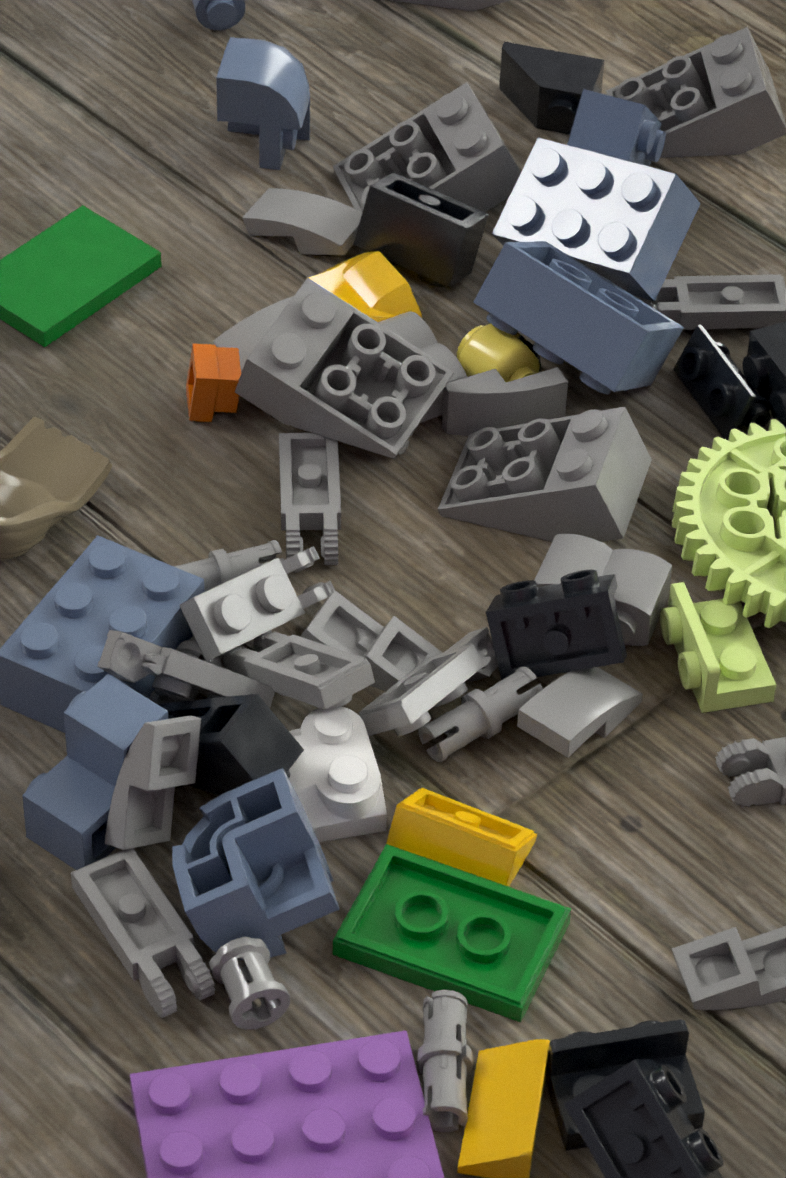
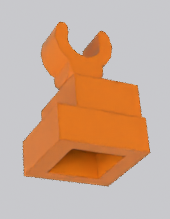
[186,343,246,422]

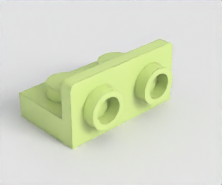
[660,582,776,713]

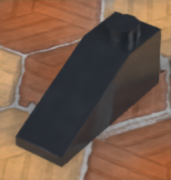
[157,694,304,796]

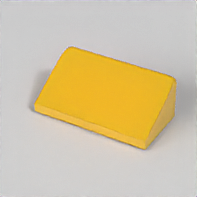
[386,788,537,887]
[457,1039,550,1178]

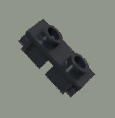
[673,325,771,440]

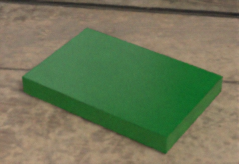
[0,205,162,347]
[332,844,571,1023]

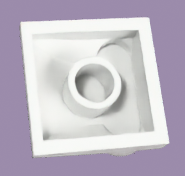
[289,707,387,842]

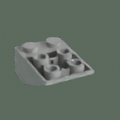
[606,27,786,158]
[332,82,521,213]
[235,278,454,459]
[437,407,652,542]

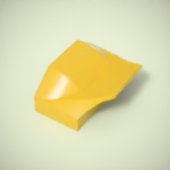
[306,251,422,322]

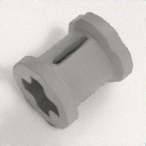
[209,937,290,1030]

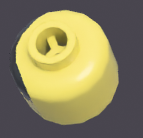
[457,323,541,383]

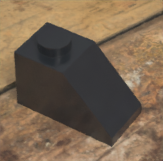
[499,41,604,135]

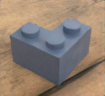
[567,89,666,166]
[22,674,168,870]

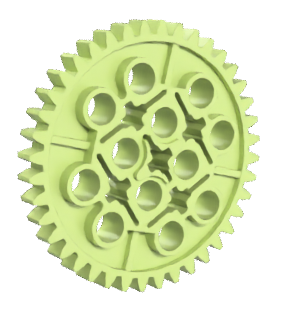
[672,419,786,628]

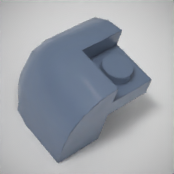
[216,37,310,170]
[172,768,340,960]

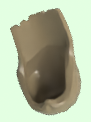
[0,417,113,561]

